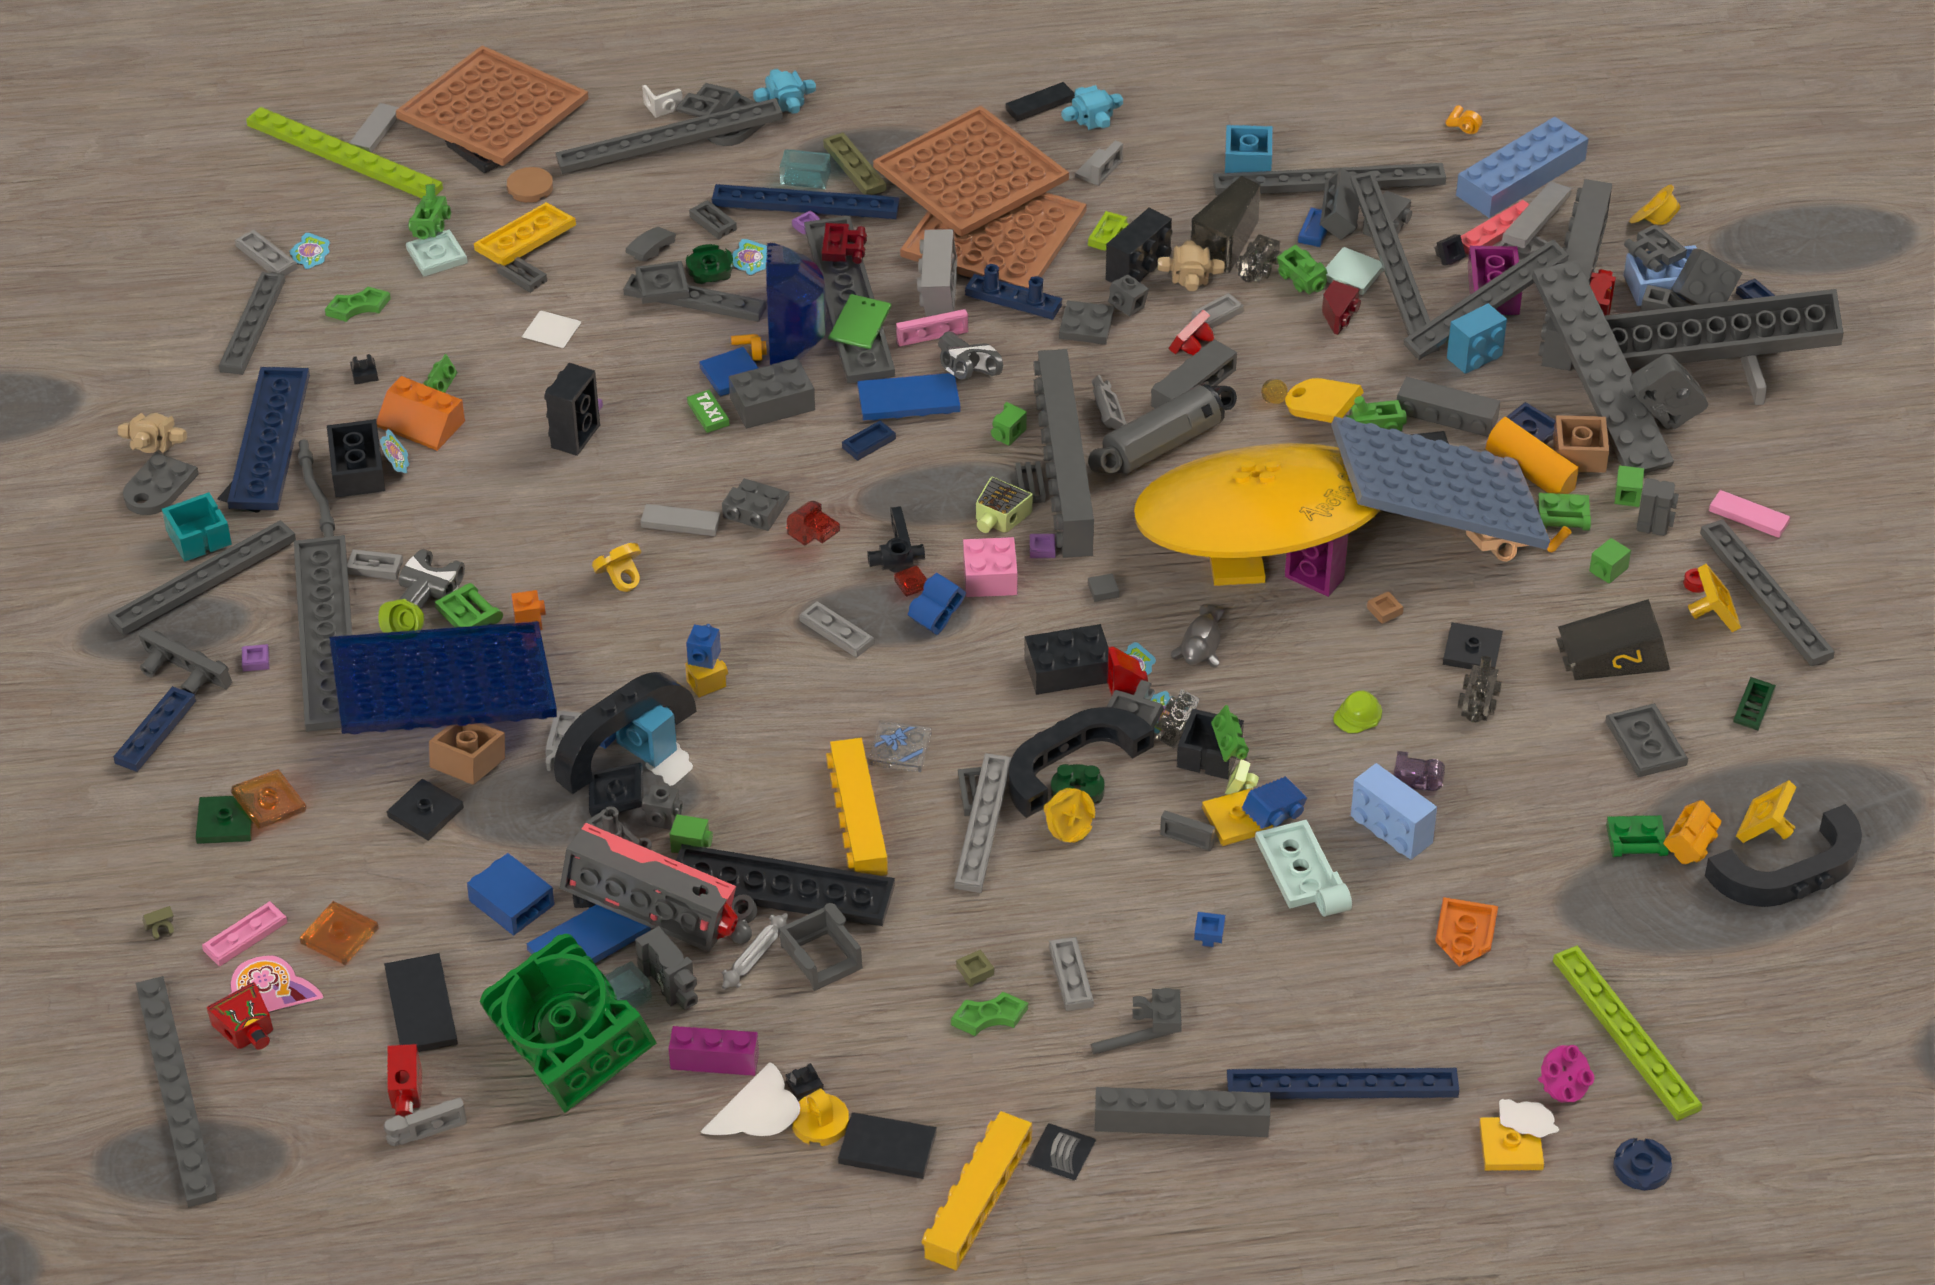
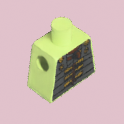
[976,477,1033,533]

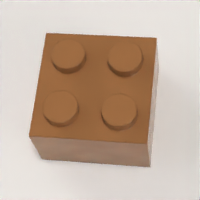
[1553,415,1609,473]
[429,716,505,785]

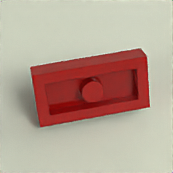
[1168,309,1215,356]

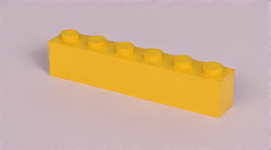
[826,738,888,876]
[922,1111,1032,1271]

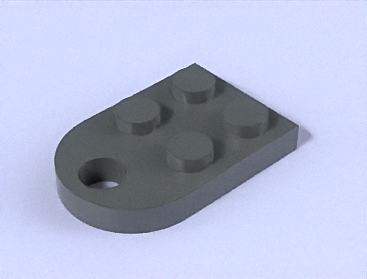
[123,452,199,515]

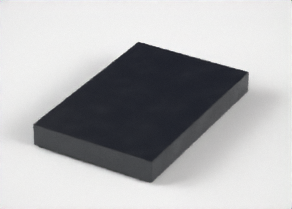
[838,1112,937,1179]

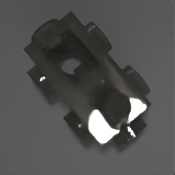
[1236,234,1282,283]
[1457,656,1502,723]
[1155,689,1200,749]

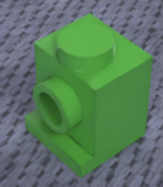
[991,402,1027,446]

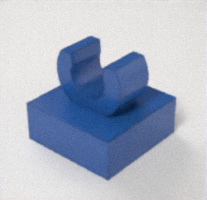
[1194,912,1225,947]

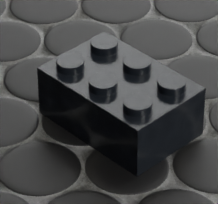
[1105,207,1173,283]
[544,363,600,456]
[326,419,386,498]
[1024,624,1108,695]

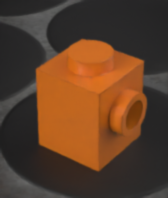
[511,590,546,633]

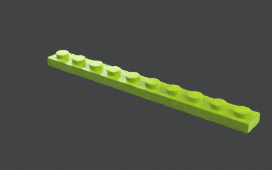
[246,107,443,199]

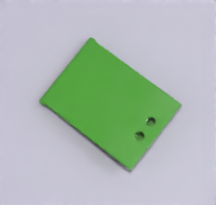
[828,294,891,349]

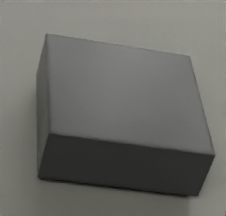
[1088,573,1119,602]

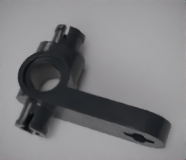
[867,506,925,573]

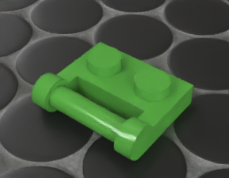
[1538,493,1591,531]
[435,583,503,637]

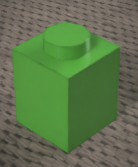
[1614,465,1644,507]
[1589,538,1631,584]
[670,814,713,853]

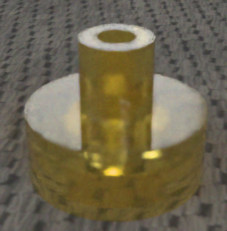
[1261,379,1288,404]

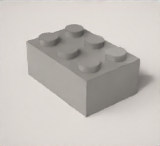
[917,229,957,316]

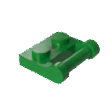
[1606,815,1669,857]

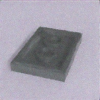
[1605,703,1688,777]

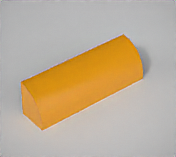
[1486,416,1579,494]

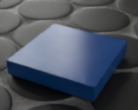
[699,347,758,397]

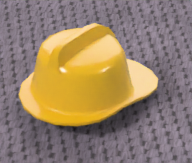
[1629,185,1681,225]

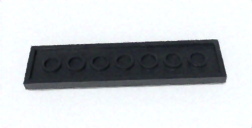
[676,844,895,927]

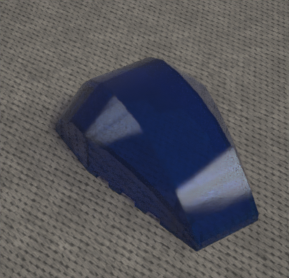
[766,243,827,365]

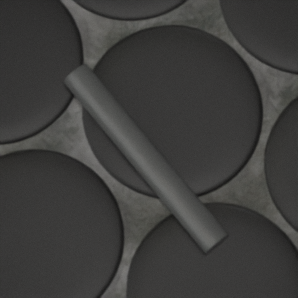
[1091,1027,1175,1055]

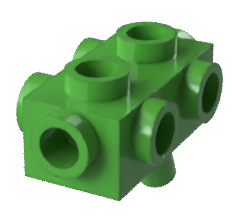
[409,184,451,240]
[1277,244,1328,295]
[1346,396,1407,431]

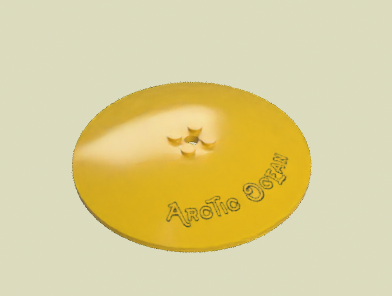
[1134,443,1380,558]

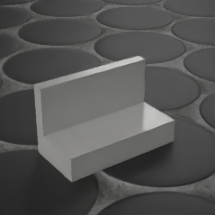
[1075,140,1123,186]

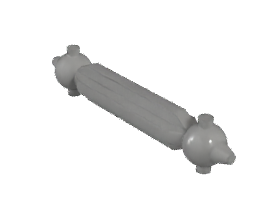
[722,913,788,990]

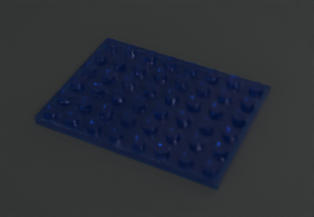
[329,621,557,734]

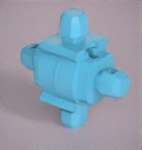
[753,69,816,114]
[1062,85,1123,130]

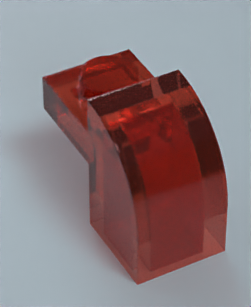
[787,501,840,546]

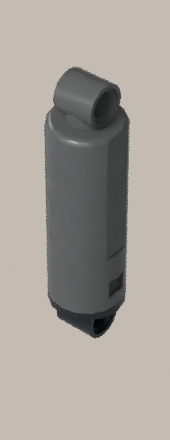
[1088,383,1237,474]

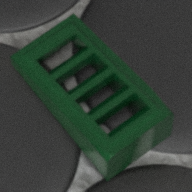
[1733,677,1776,731]

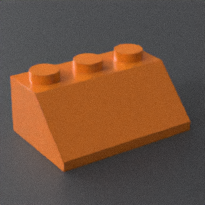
[377,376,465,451]

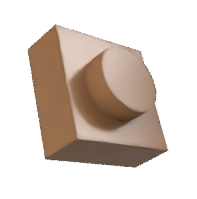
[1367,591,1404,624]

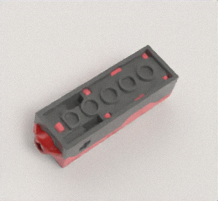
[560,823,738,952]

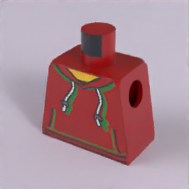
[207,982,273,1050]

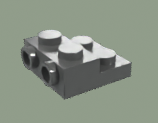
[722,478,790,531]

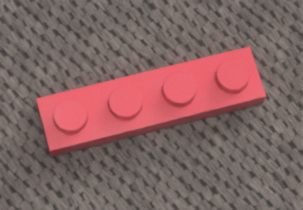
[1461,200,1529,255]

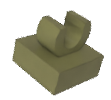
[142,906,174,940]
[956,949,995,987]

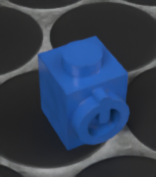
[686,624,721,669]

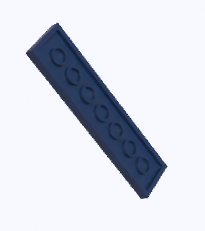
[227,367,310,510]

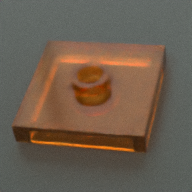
[231,769,307,829]
[299,901,379,965]

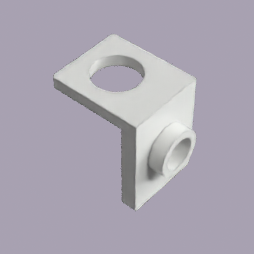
[642,85,682,118]

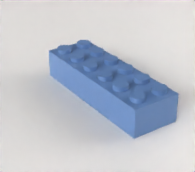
[1456,117,1588,218]

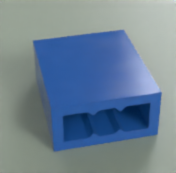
[467,853,555,936]

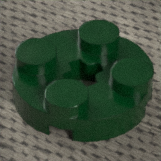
[686,244,733,284]
[1051,764,1105,804]

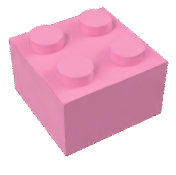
[963,537,1017,597]

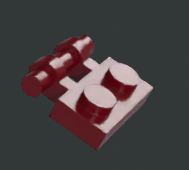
[822,223,867,264]

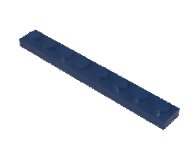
[712,184,900,219]
[1226,1068,1459,1099]

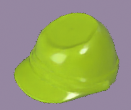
[378,599,424,642]
[1333,690,1382,733]

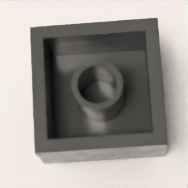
[1671,248,1743,305]

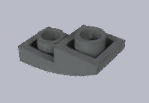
[625,227,676,261]

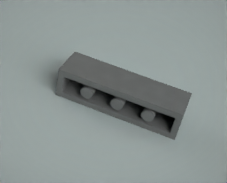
[1151,339,1237,408]
[1397,377,1500,437]

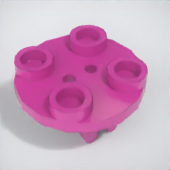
[1538,1045,1594,1103]

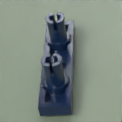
[965,264,1062,320]

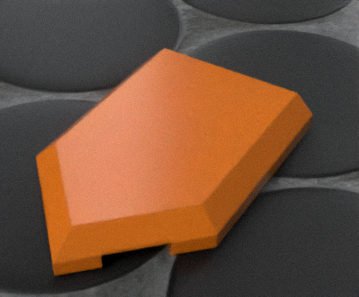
[1435,897,1498,967]

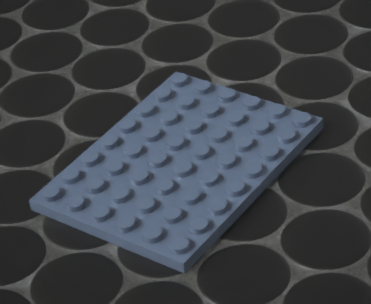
[1331,417,1550,550]

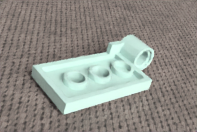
[1255,820,1352,917]

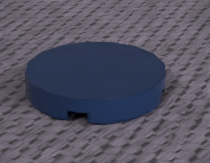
[1613,1138,1672,1191]

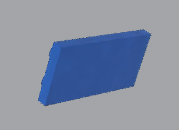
[857,373,960,421]
[526,904,651,963]

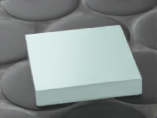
[406,229,468,277]
[1326,247,1384,296]

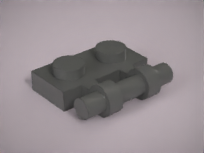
[1624,224,1687,272]

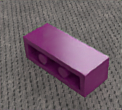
[668,1026,759,1076]

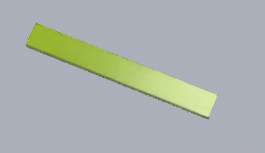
[1553,945,1703,1121]

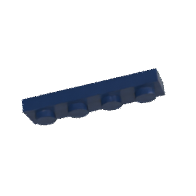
[113,686,196,772]

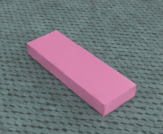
[896,309,968,347]
[1709,490,1790,538]
[202,901,287,967]

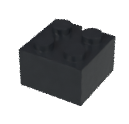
[1177,708,1244,780]

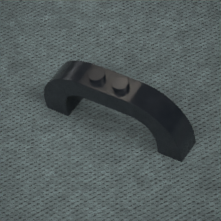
[554,672,697,795]
[1009,707,1154,818]
[1705,804,1862,907]

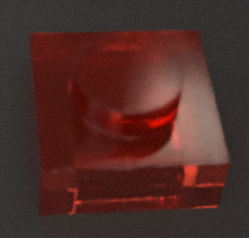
[894,565,927,597]

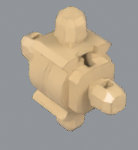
[1157,240,1225,291]
[118,413,187,453]

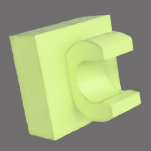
[1225,759,1259,795]

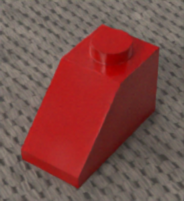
[1107,646,1148,697]

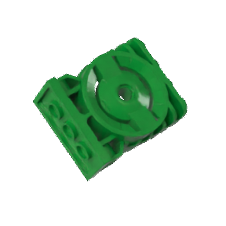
[480,934,657,1113]

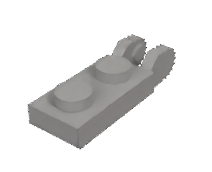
[384,1097,467,1146]

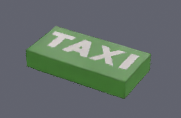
[687,390,730,433]

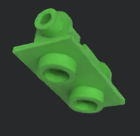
[423,354,458,393]
[1211,705,1249,762]

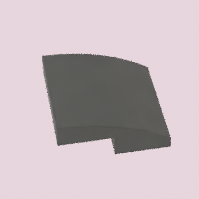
[676,83,741,117]

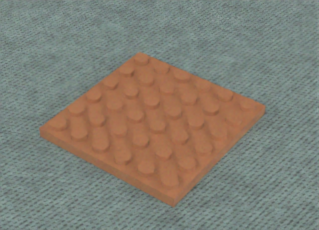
[396,46,588,166]
[873,105,1069,237]
[900,192,1087,289]

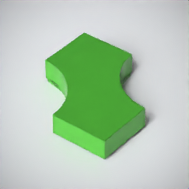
[325,286,391,322]
[951,992,1028,1036]

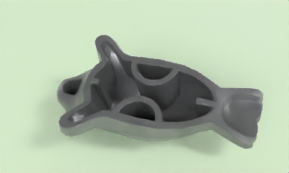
[1171,604,1224,668]

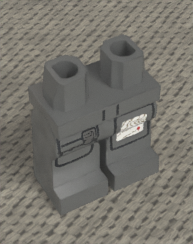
[635,926,698,1010]

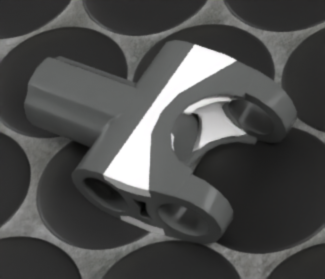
[938,331,1003,380]
[399,549,465,609]

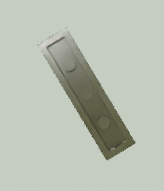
[823,132,887,195]

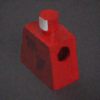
[387,1044,422,1117]

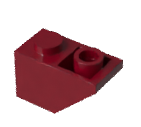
[1322,280,1361,335]

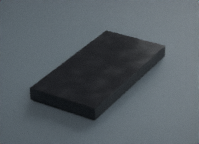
[384,953,458,1052]

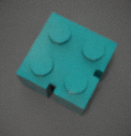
[162,492,232,562]

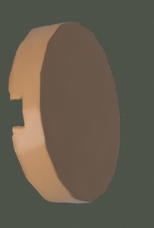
[507,167,553,203]

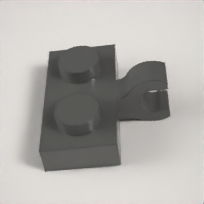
[1107,680,1164,728]
[1132,988,1182,1032]

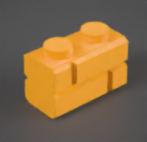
[1664,800,1721,865]

